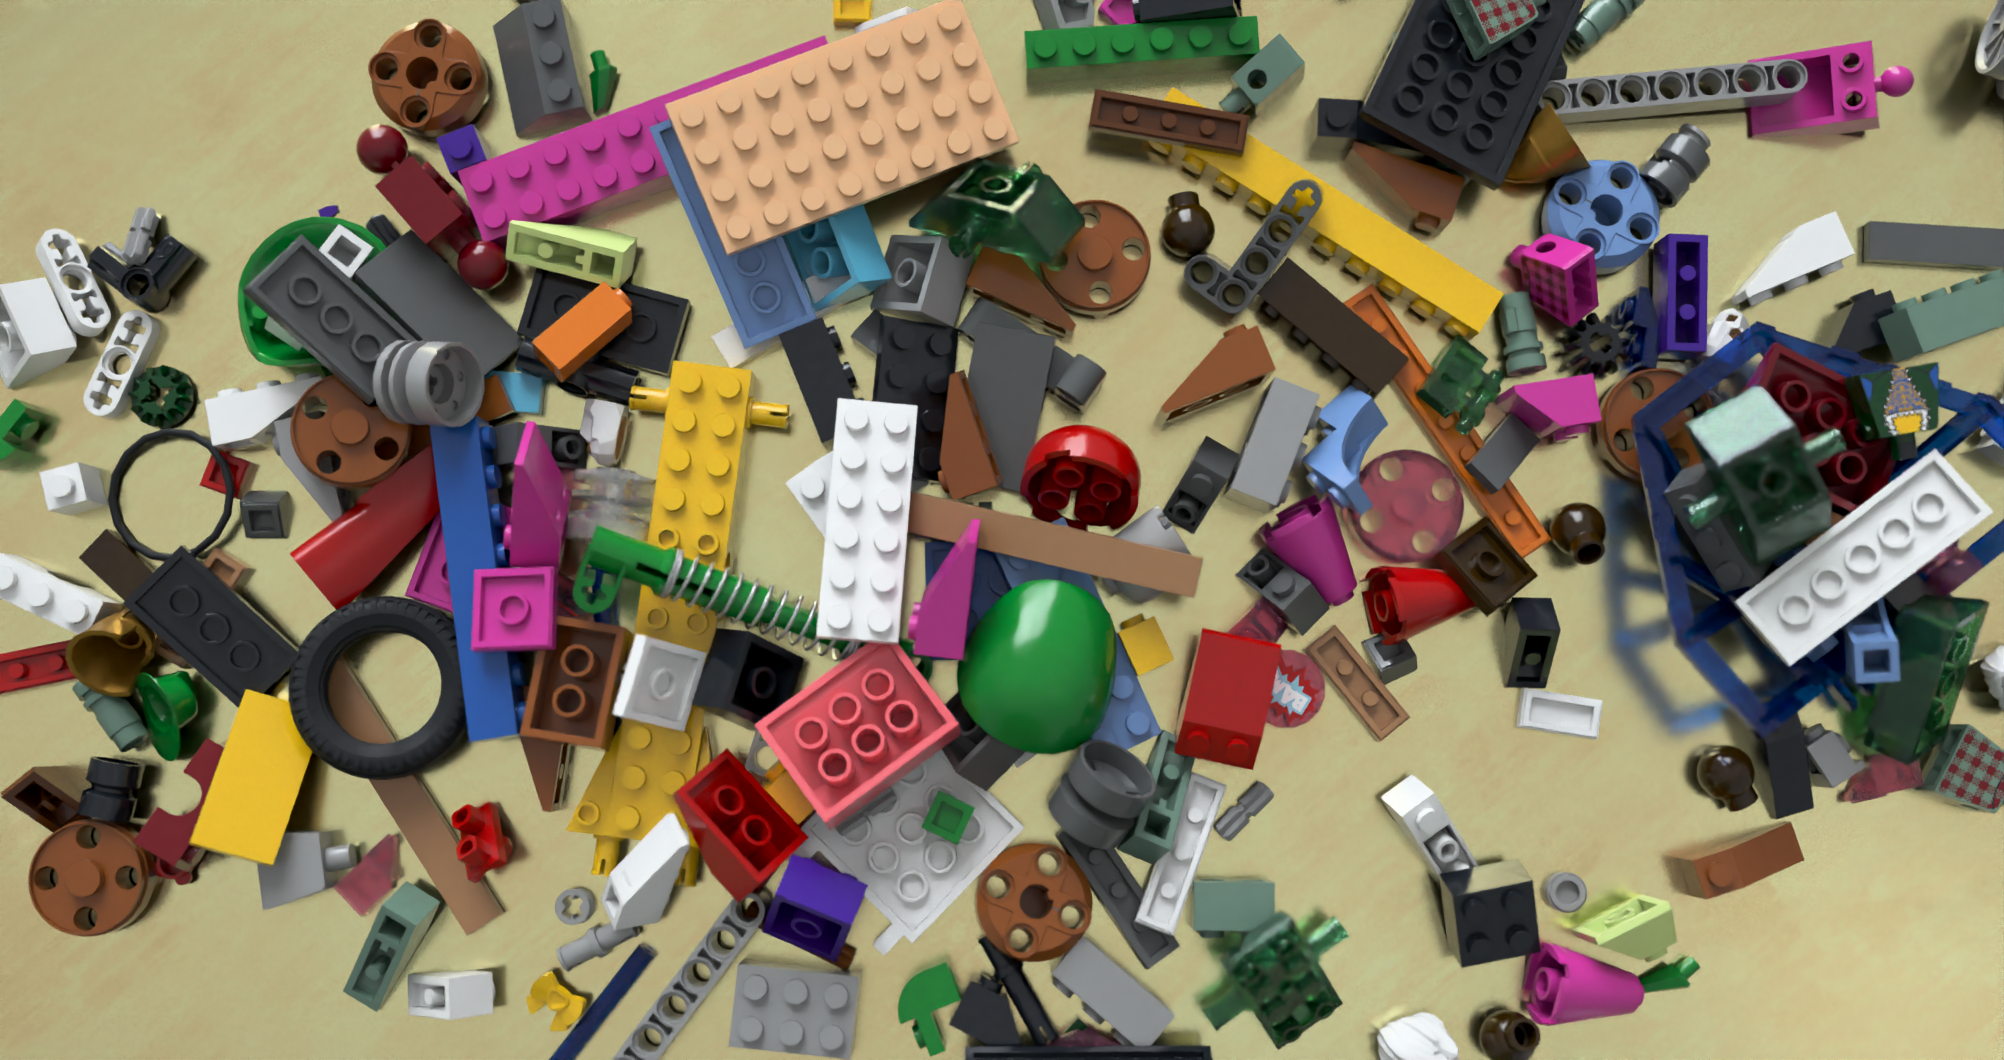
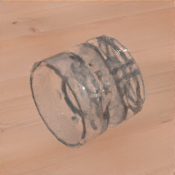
[565,467,656,543]

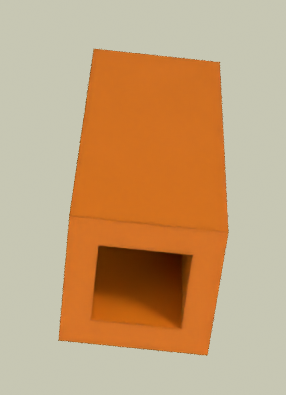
[532,281,632,382]

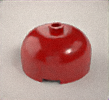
[1020,425,1141,531]

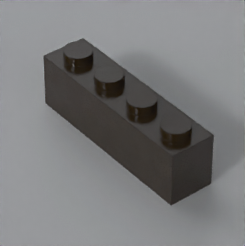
[1257,257,1409,396]

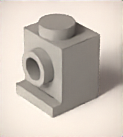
[1804,723,1867,788]

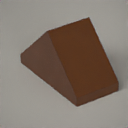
[1,766,89,832]

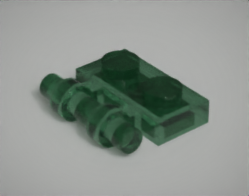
[1415,334,1504,435]

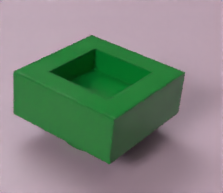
[921,791,975,845]

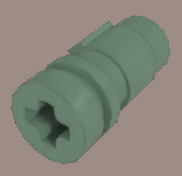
[1568,0,1645,51]
[1499,291,1547,376]
[72,681,150,752]

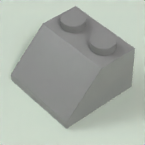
[870,235,975,327]

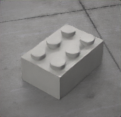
[1222,377,1322,514]
[728,959,862,1059]

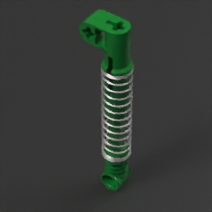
[573,525,933,681]

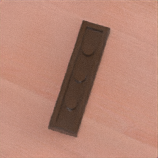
[1088,89,1249,157]

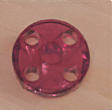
[1346,449,1464,564]

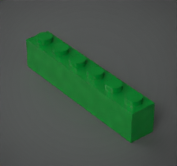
[1024,16,1260,84]

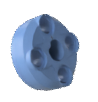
[1541,160,1660,274]

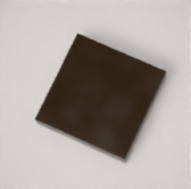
[1433,517,1538,617]

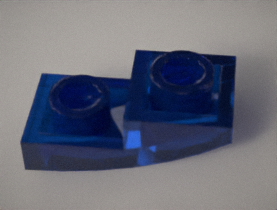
[1619,286,1659,373]

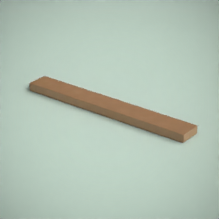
[907,491,1204,598]
[328,655,504,936]

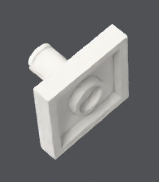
[613,634,707,731]

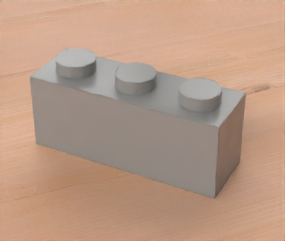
[1050,935,1175,1046]

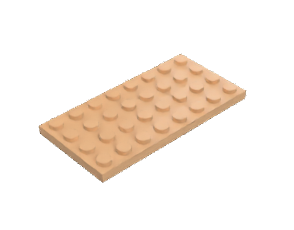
[665,0,1019,257]

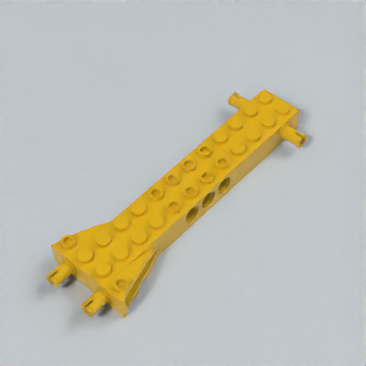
[566,360,790,887]

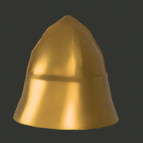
[1504,103,1591,184]
[66,610,158,697]

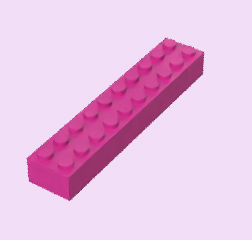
[457,35,828,250]

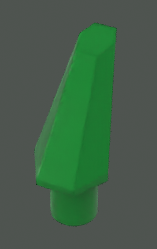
[589,50,617,115]
[1639,956,1700,993]

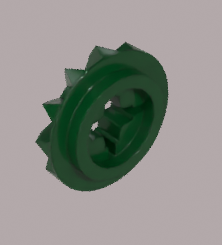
[128,365,194,428]

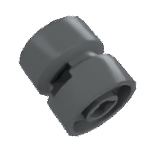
[1639,133,1710,208]

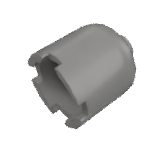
[1102,504,1192,603]

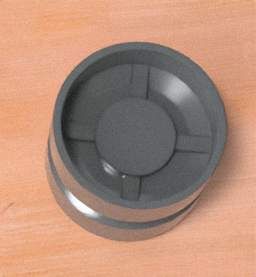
[1048,740,1156,849]

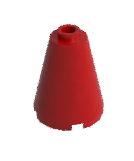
[1364,566,1475,645]

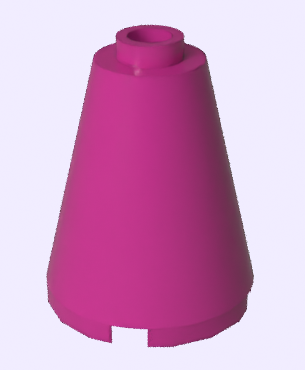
[1259,492,1357,606]
[1524,943,1644,1026]

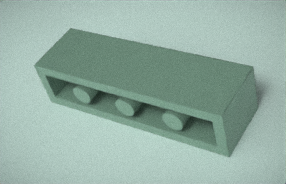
[1878,269,2004,363]

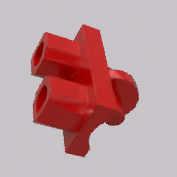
[451,802,513,883]

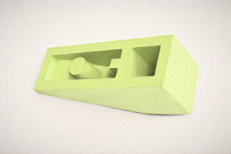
[505,220,637,288]

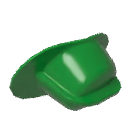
[137,671,198,761]

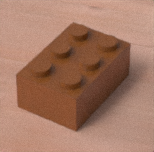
[520,616,633,752]

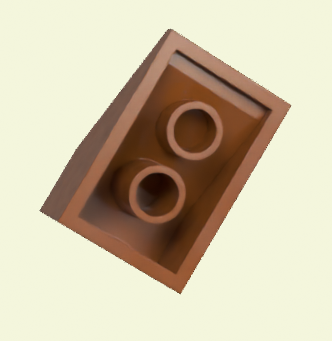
[1155,324,1276,425]

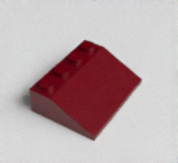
[1708,342,1897,517]

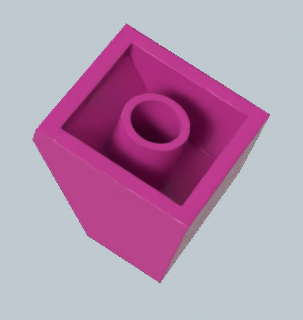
[1495,374,1602,442]

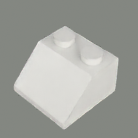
[0,277,77,389]

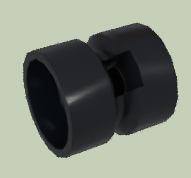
[77,756,145,822]

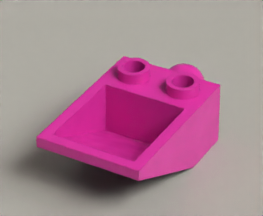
[1747,41,1914,137]
[503,421,572,571]

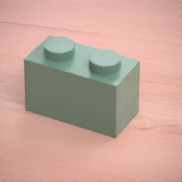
[1190,879,1275,939]

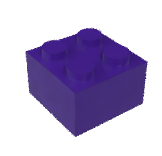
[762,854,868,962]

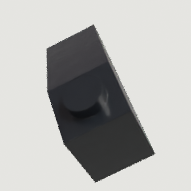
[1310,98,1425,156]
[1736,694,1814,820]

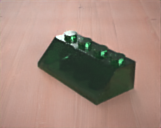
[1863,594,1990,766]

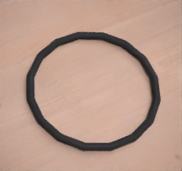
[108,428,235,561]

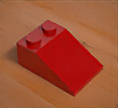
[1174,628,1282,770]
[673,748,809,903]

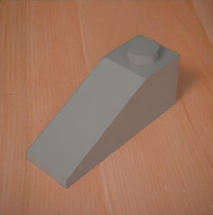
[272,411,352,522]

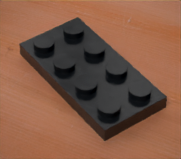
[517,267,691,376]
[872,316,959,484]
[123,545,299,708]

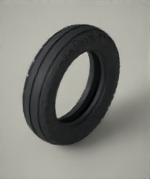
[288,596,468,780]

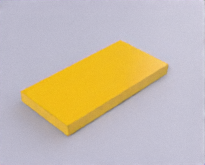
[189,689,312,867]

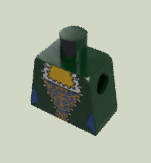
[1844,362,1939,461]

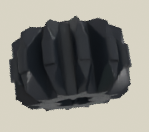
[1560,313,1631,380]

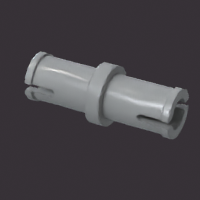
[556,922,640,972]

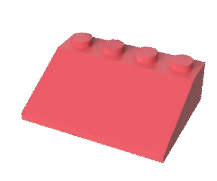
[755,643,961,831]

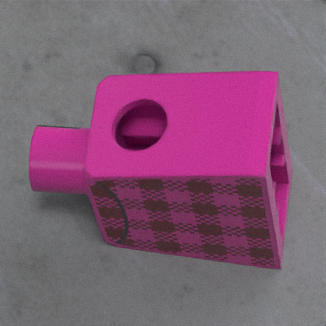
[1510,233,1599,327]

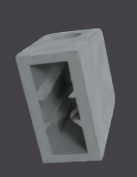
[257,831,357,910]

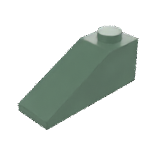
[1116,730,1195,864]
[343,881,440,1012]

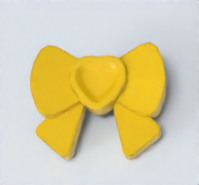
[526,971,587,1031]

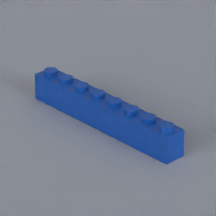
[430,416,527,742]

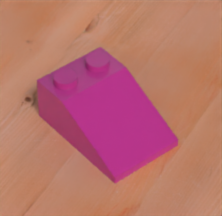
[908,519,980,660]

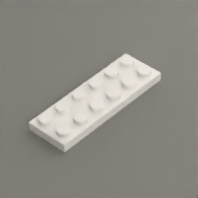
[816,398,918,645]
[1733,449,1993,667]

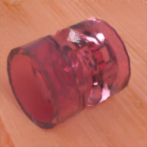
[1915,539,1984,599]

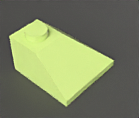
[1572,895,1677,962]

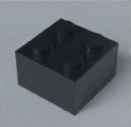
[692,628,804,731]
[1439,859,1541,968]

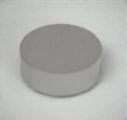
[1544,872,1587,913]

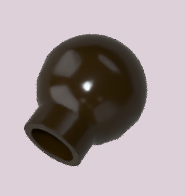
[1161,191,1215,257]
[1550,502,1606,565]
[1697,745,1758,812]
[1480,1010,1540,1060]

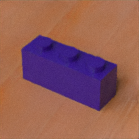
[1652,233,1708,360]

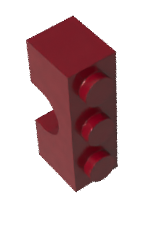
[133,738,224,871]

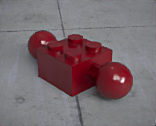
[356,124,509,290]

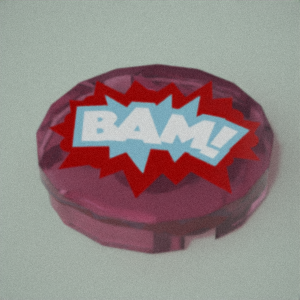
[1266,650,1325,728]

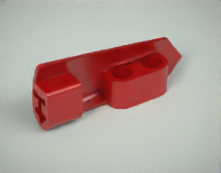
[290,444,440,610]

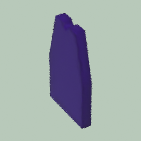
[318,205,339,217]

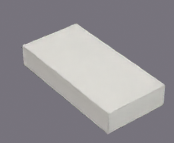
[1516,688,1603,740]

